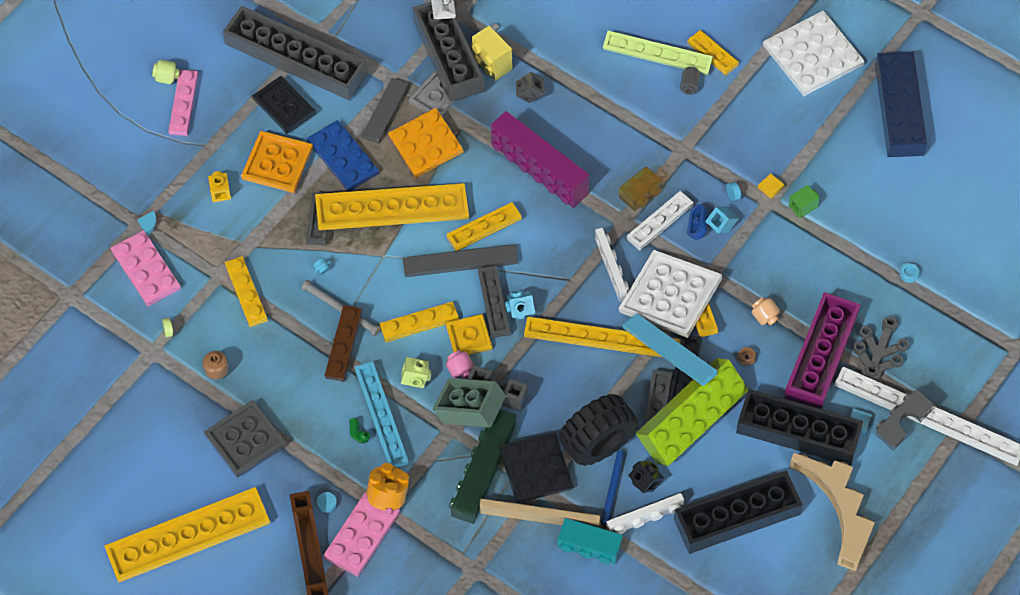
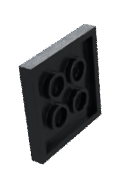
[499,433,574,503]

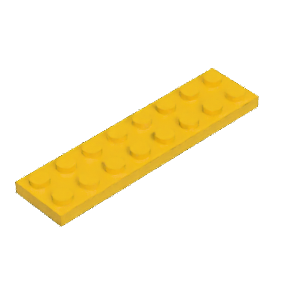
[315,183,469,230]
[104,487,270,583]

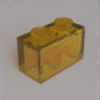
[619,166,662,211]

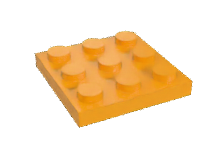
[388,108,464,178]
[241,131,313,193]

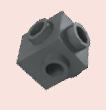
[516,72,545,103]

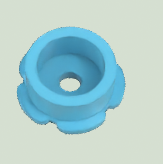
[313,257,331,274]

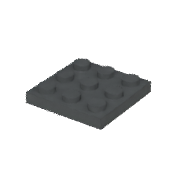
[204,400,287,478]

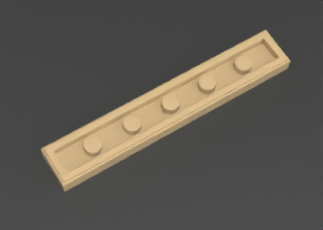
[480,499,600,528]

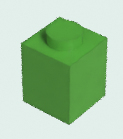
[788,185,819,218]

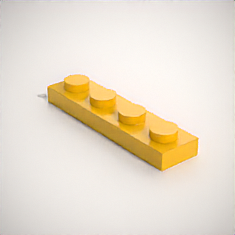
[446,202,522,252]
[224,256,268,327]
[379,301,459,343]

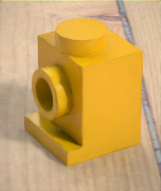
[208,171,231,202]

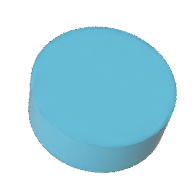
[726,182,741,201]
[899,263,919,283]
[316,492,337,513]

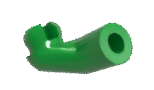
[349,418,370,444]

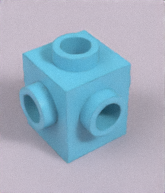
[505,290,535,319]

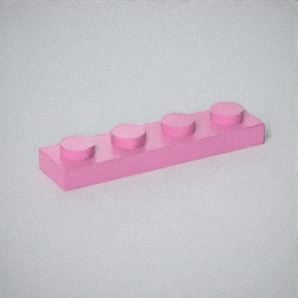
[168,70,198,136]

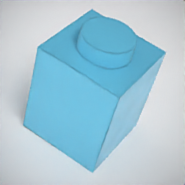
[705,206,739,234]

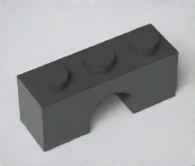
[467,365,528,412]
[876,389,934,451]

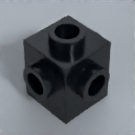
[628,461,665,493]

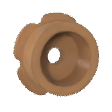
[737,347,756,366]

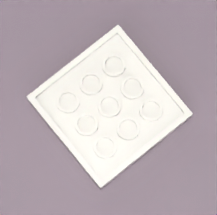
[763,11,864,97]
[619,250,722,338]

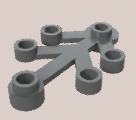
[853,316,909,381]

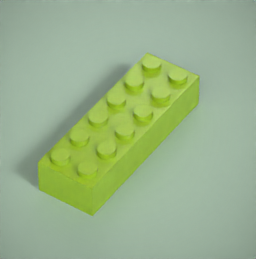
[635,358,748,466]

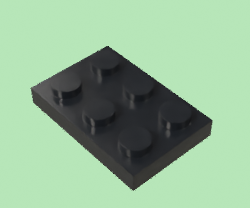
[252,76,316,134]

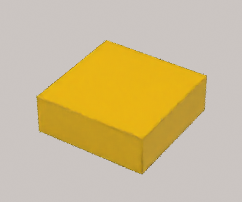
[758,173,785,199]

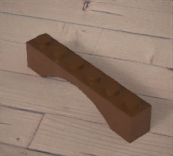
[289,491,328,595]

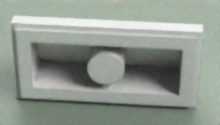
[431,0,456,19]

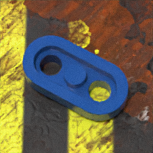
[687,204,709,240]

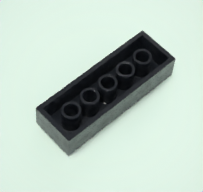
[736,389,863,466]
[674,470,803,554]

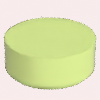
[162,317,173,338]

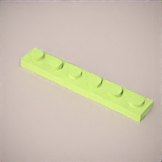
[603,31,713,75]

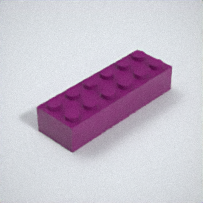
[491,111,589,208]
[784,292,861,409]

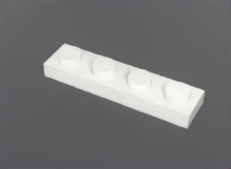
[627,191,694,251]
[595,228,629,302]
[606,493,684,534]

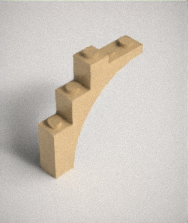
[790,453,875,571]

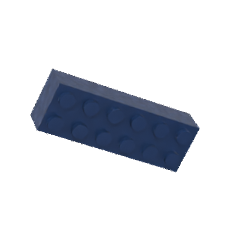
[875,52,927,157]

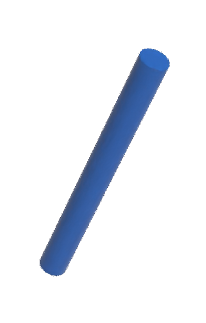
[601,451,625,525]

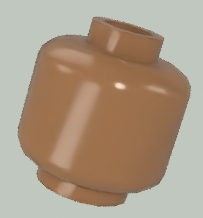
[202,351,229,380]

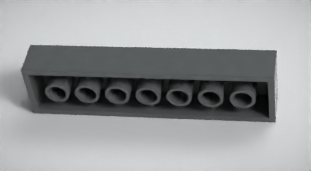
[223,6,368,100]

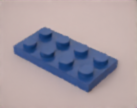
[307,120,379,192]

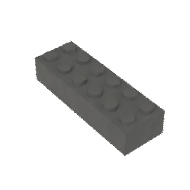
[412,2,484,102]

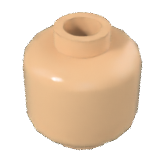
[751,297,780,326]

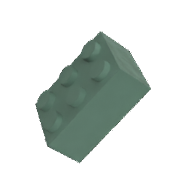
[432,378,506,428]

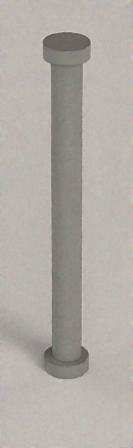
[302,280,381,337]

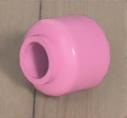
[446,350,474,379]

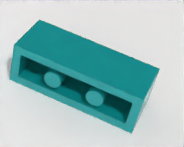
[557,518,623,564]

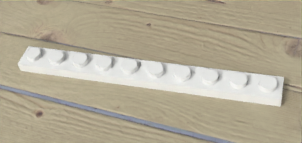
[834,367,1020,466]

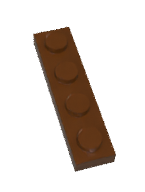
[324,305,363,382]

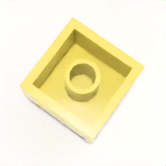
[472,26,512,81]

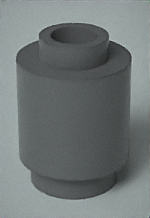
[680,67,700,95]

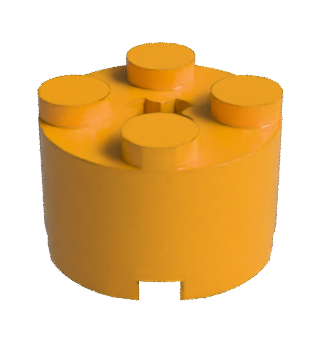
[366,463,409,510]

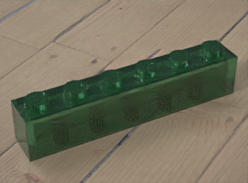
[449,409,517,524]

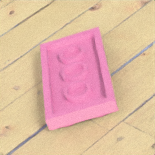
[111,230,181,307]
[323,492,400,577]

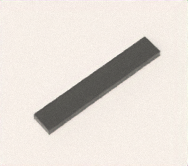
[403,245,518,277]

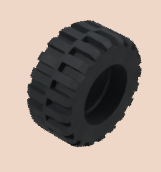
[560,394,638,466]

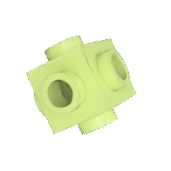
[401,357,431,388]

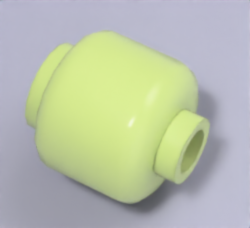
[152,59,179,84]

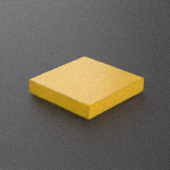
[446,314,492,355]

